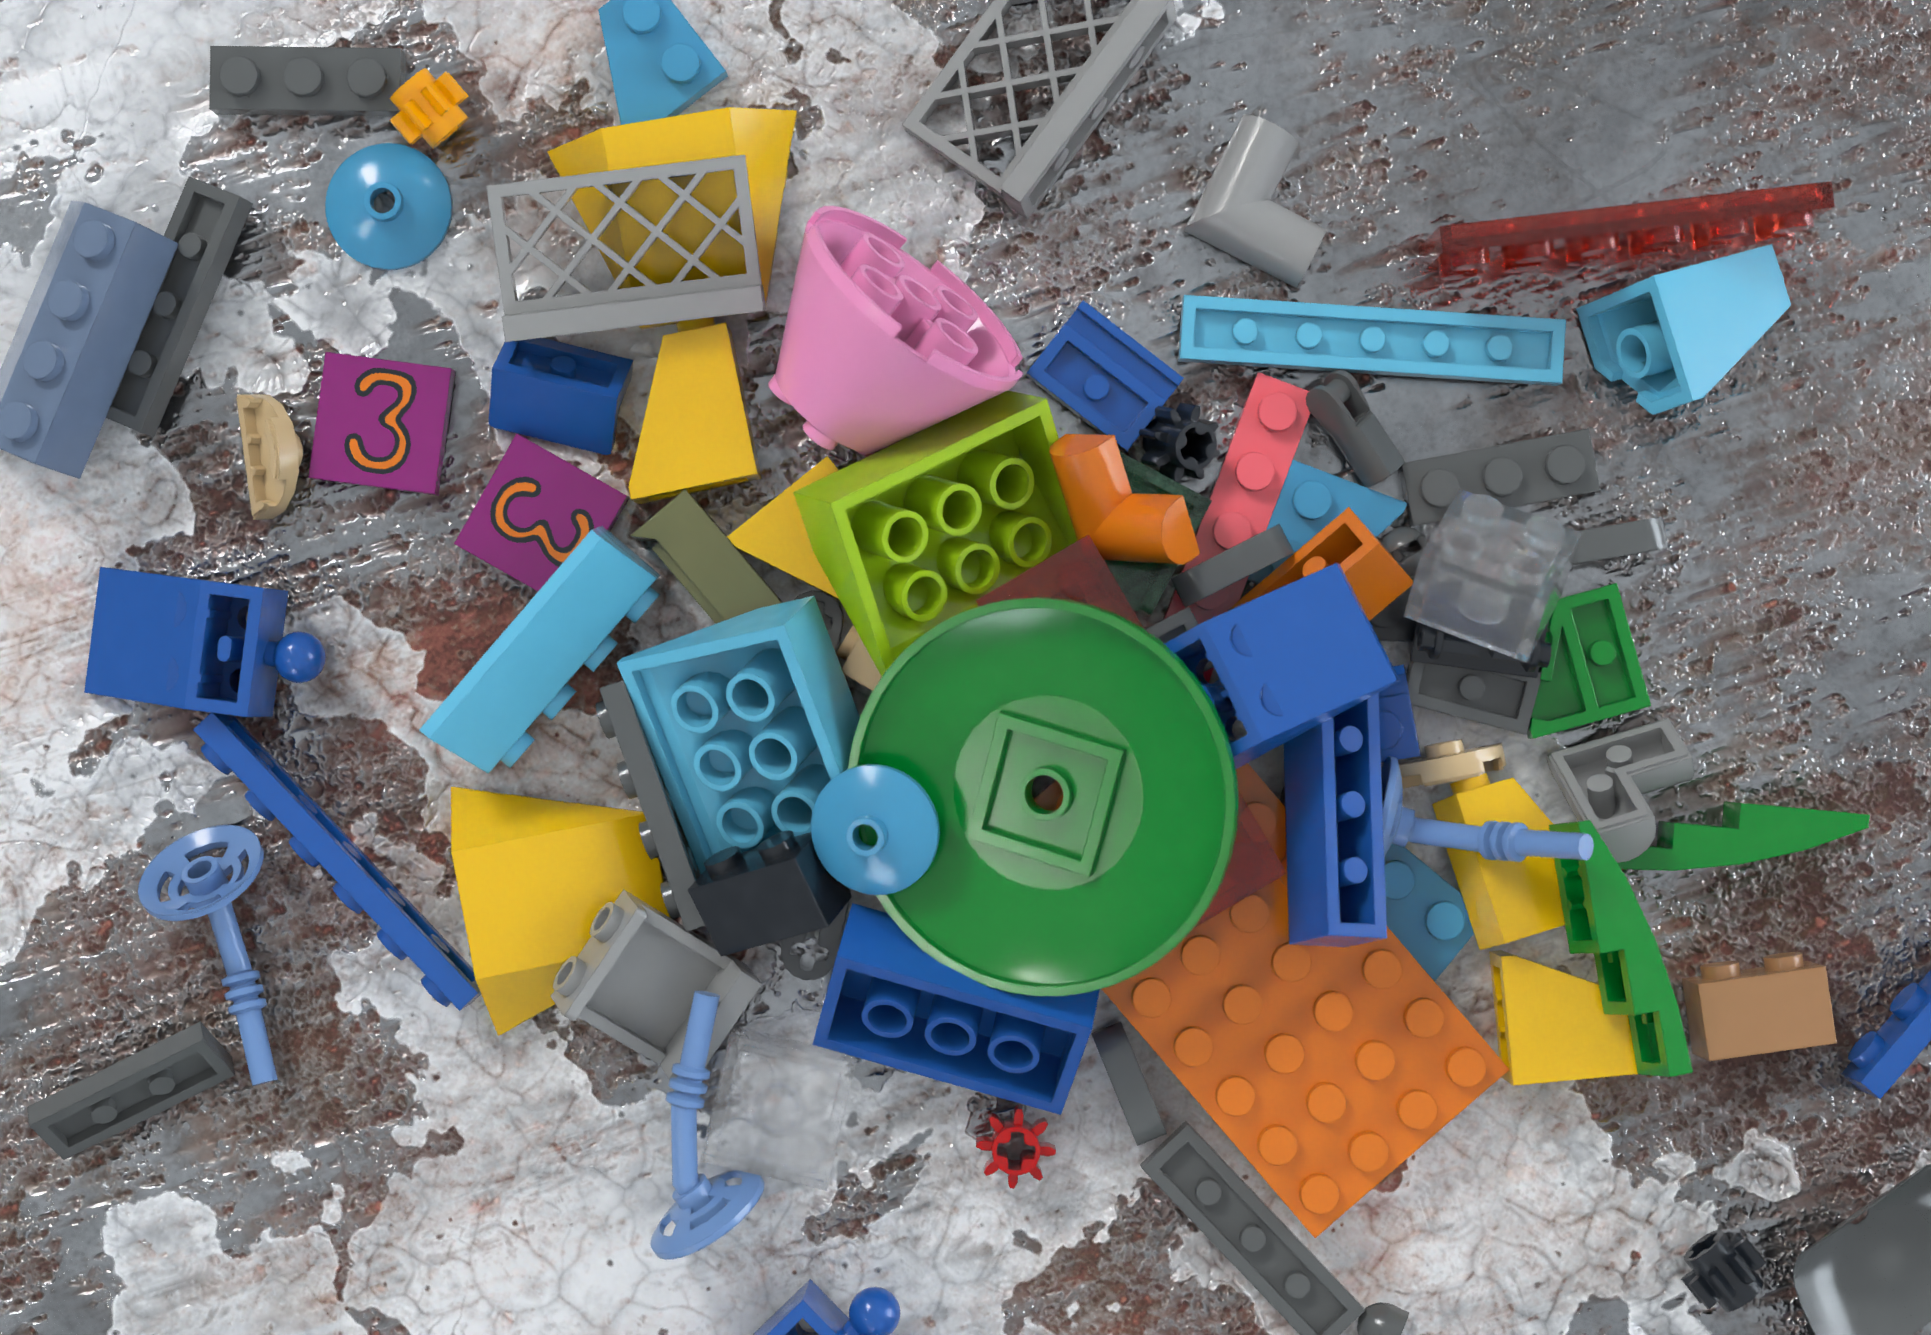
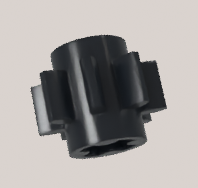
[1139,403,1220,483]
[1681,1230,1766,1312]

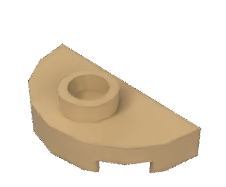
[236,394,303,520]
[1381,739,1506,789]

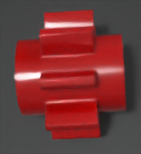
[976,1104,1056,1189]

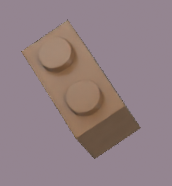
[1682,952,1837,1061]

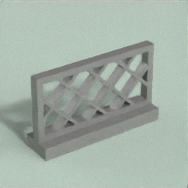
[902,0,1177,220]
[486,155,766,342]

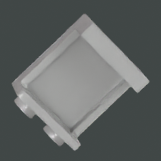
[551,889,762,1079]

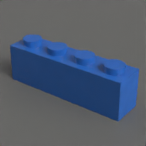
[1284,693,1387,947]

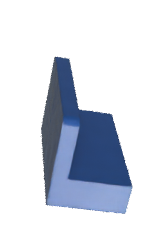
[488,338,633,455]

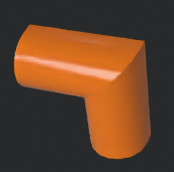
[1049,434,1200,565]

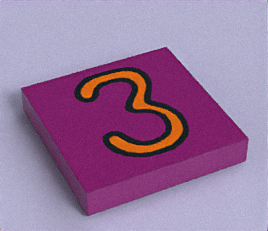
[308,352,455,496]
[454,433,630,591]

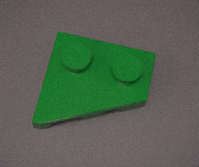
[1527,583,1651,739]

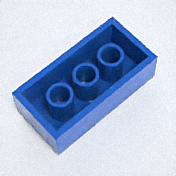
[812,903,1100,1115]

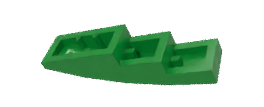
[1618,801,1870,871]
[1549,820,1693,1077]

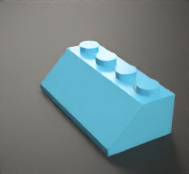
[419,526,660,773]

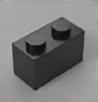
[688,830,852,956]

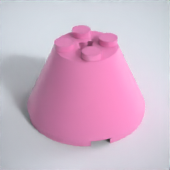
[768,206,1023,457]

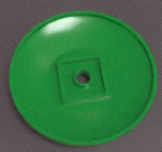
[848,597,1239,996]

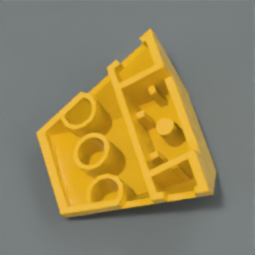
[547,107,797,330]
[451,786,671,1036]

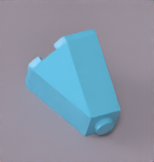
[1576,244,1791,415]

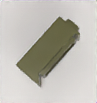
[630,489,783,624]

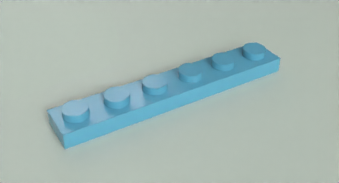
[1178,295,1566,386]

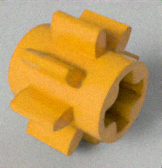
[389,68,469,149]

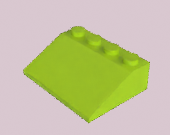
[793,390,1099,677]

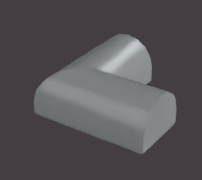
[1184,114,1327,288]
[1547,718,1694,863]

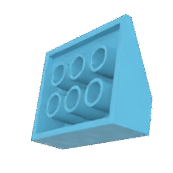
[617,596,860,874]

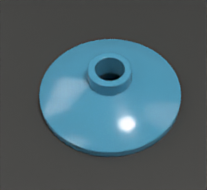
[325,143,453,270]
[811,764,940,895]

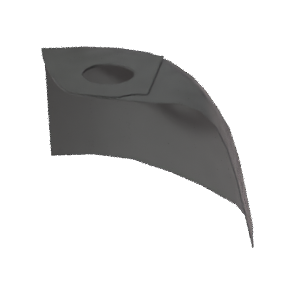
[1793,1164,1931,1335]

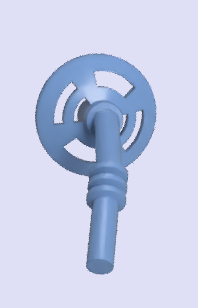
[1381,756,1594,862]
[138,825,278,1086]
[650,990,765,1260]

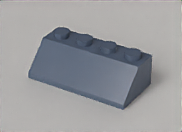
[0,201,179,479]

